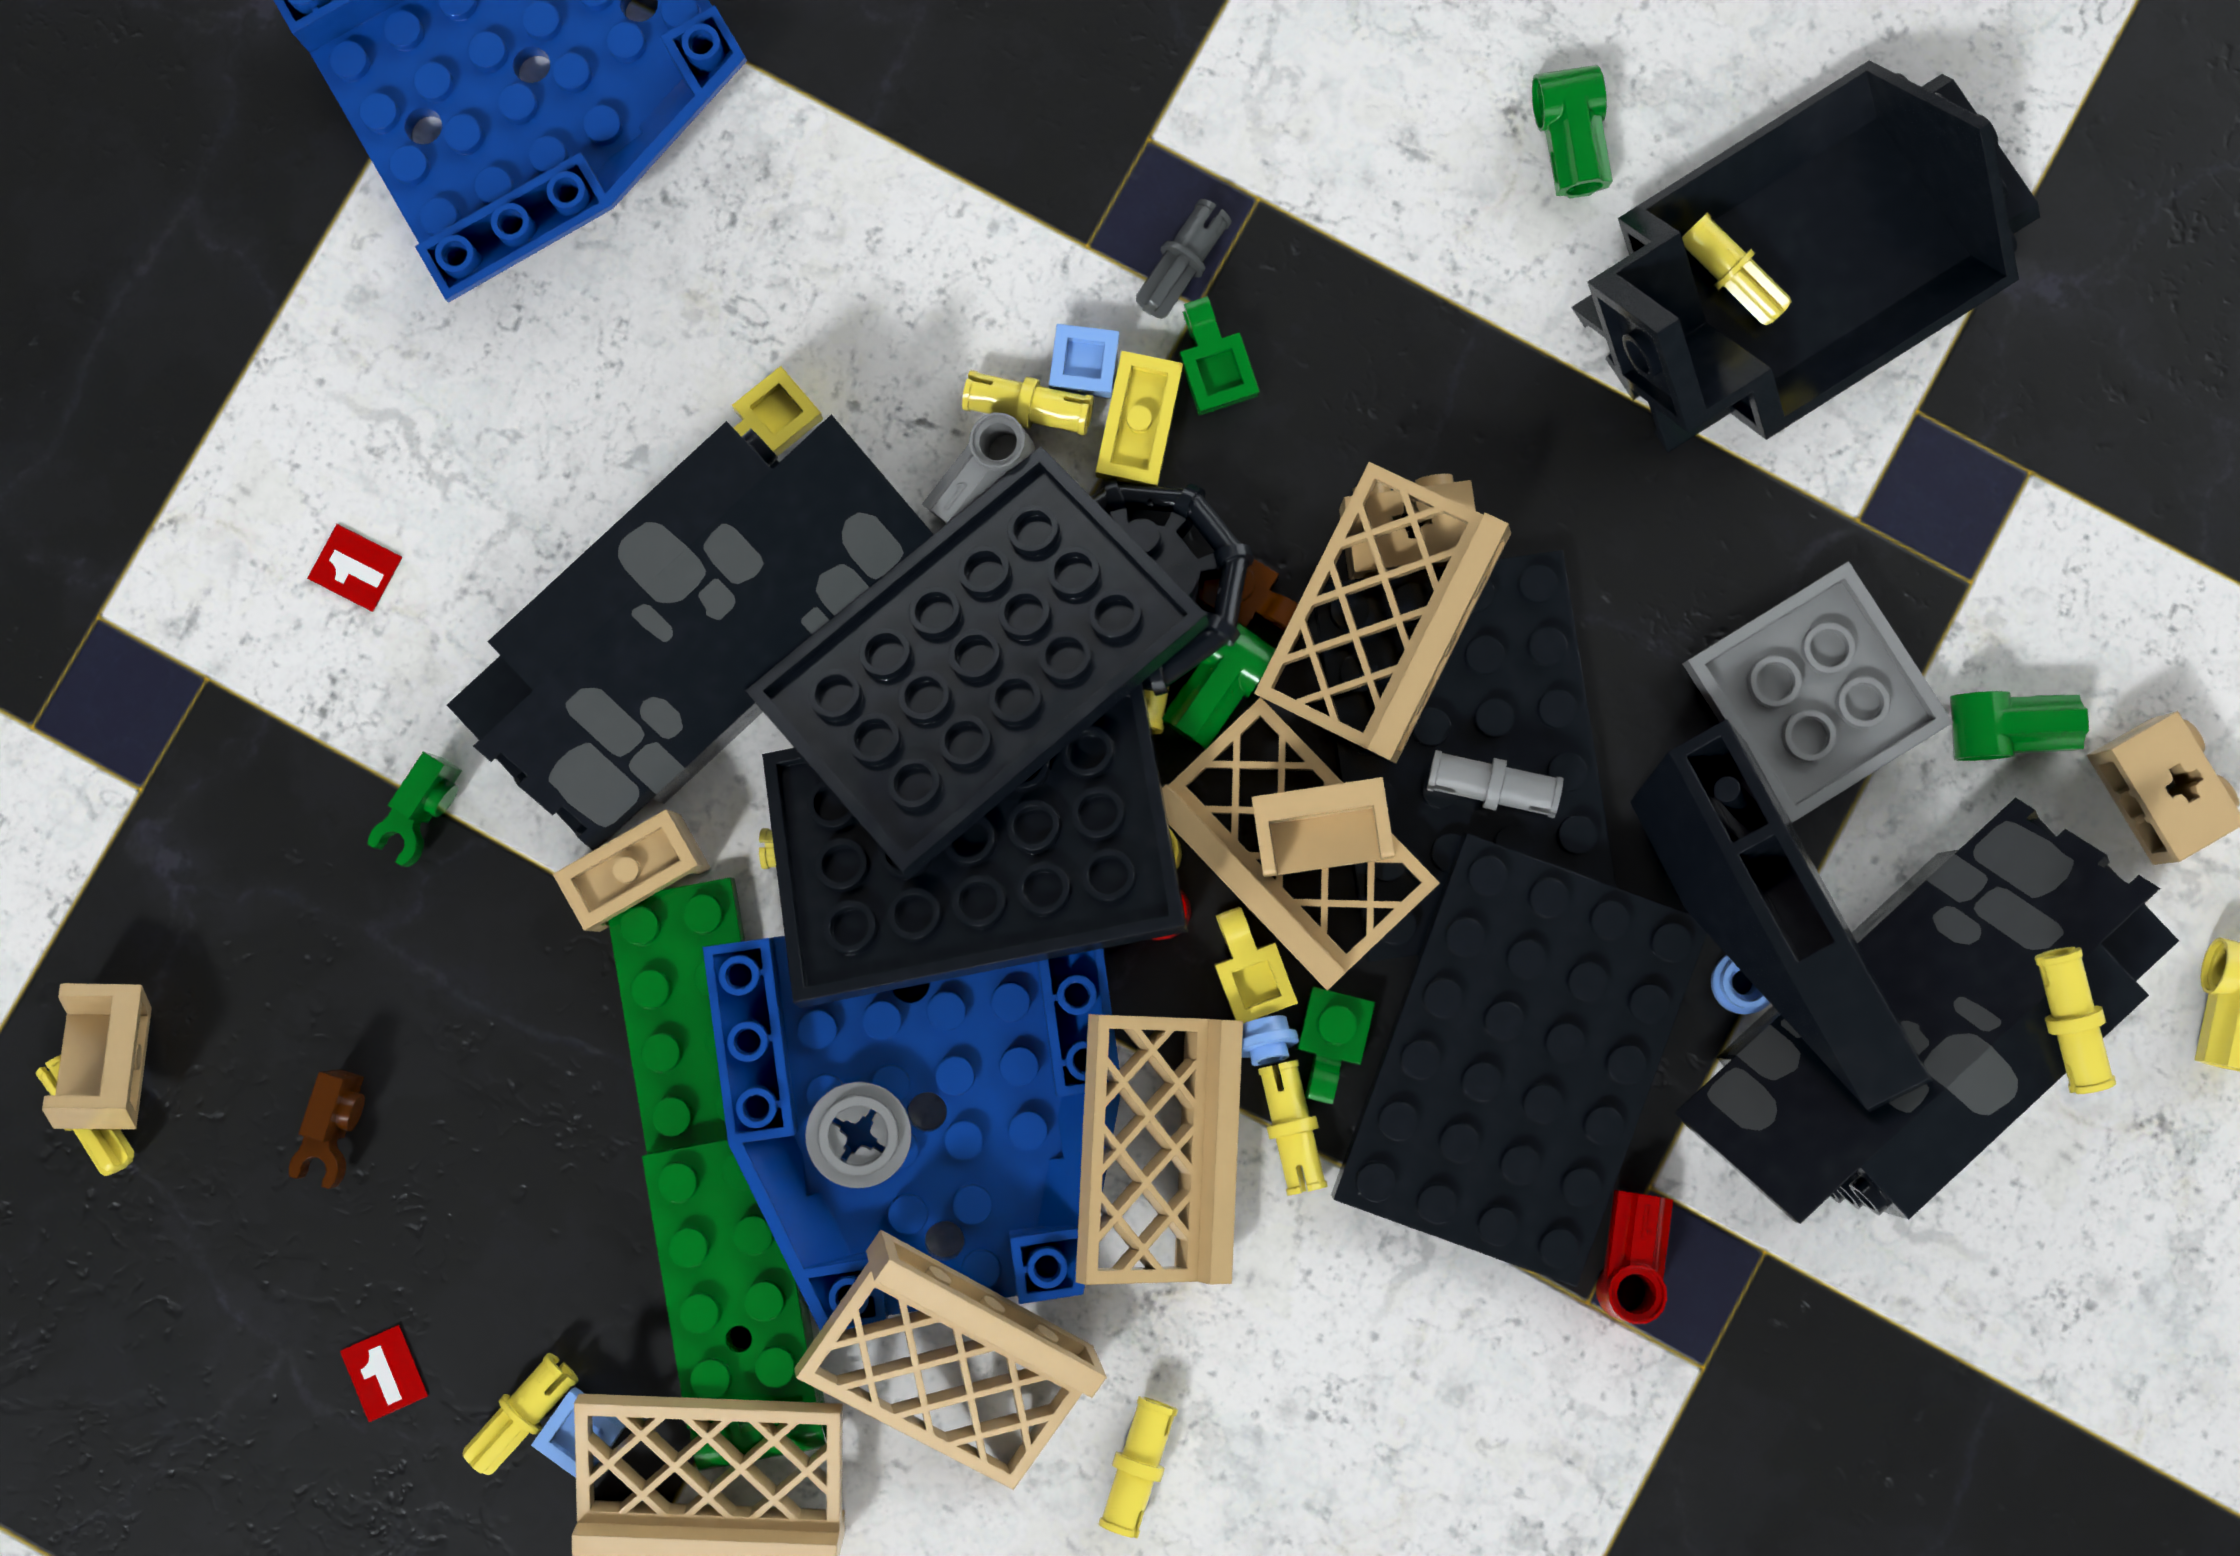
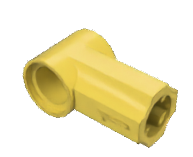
[2195,937,2240,1072]

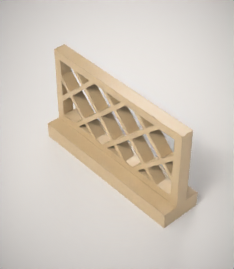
[1254,462,1511,764]
[1162,697,1440,990]
[1075,1014,1243,1285]
[794,1230,1107,1490]
[572,1394,845,1556]

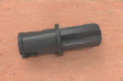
[1136,199,1232,319]

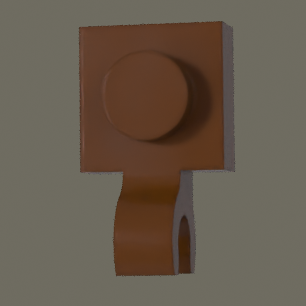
[1198,559,1298,633]
[289,1069,365,1189]

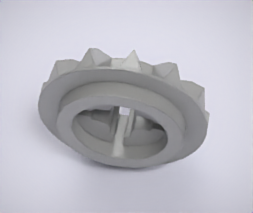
[805,1081,911,1188]

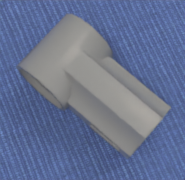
[922,412,1036,524]

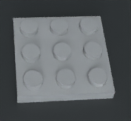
[1682,561,1953,823]

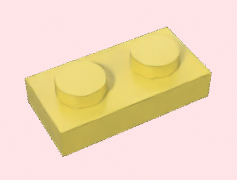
[1095,351,1183,486]

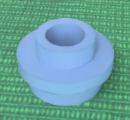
[1711,955,1770,1014]
[1242,1015,1299,1066]

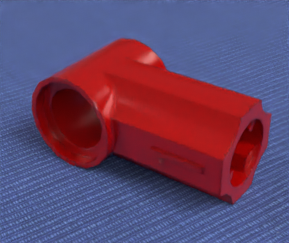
[1596,1190,1673,1324]

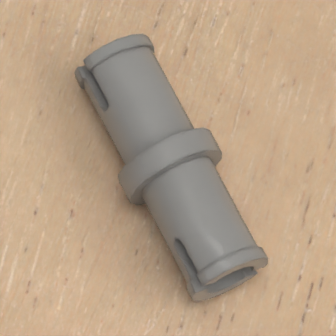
[1426,750,1564,818]

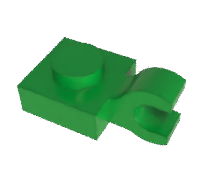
[1179,296,1260,416]
[368,751,462,867]
[1296,987,1375,1104]

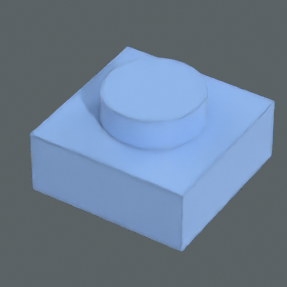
[1049,324,1119,398]
[531,1387,626,1478]

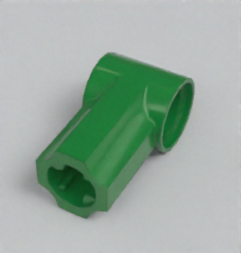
[1532,65,1613,199]
[1162,623,1276,750]
[1950,691,2089,761]

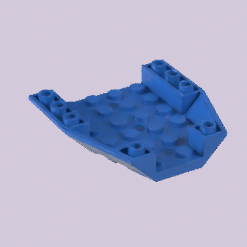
[273,0,747,303]
[703,936,1120,1330]

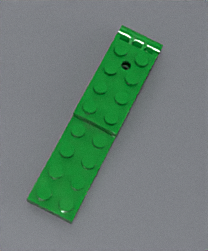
[608,877,827,1471]

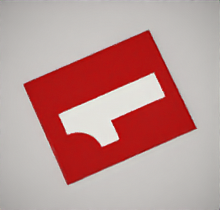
[307,524,402,612]
[340,1325,428,1422]

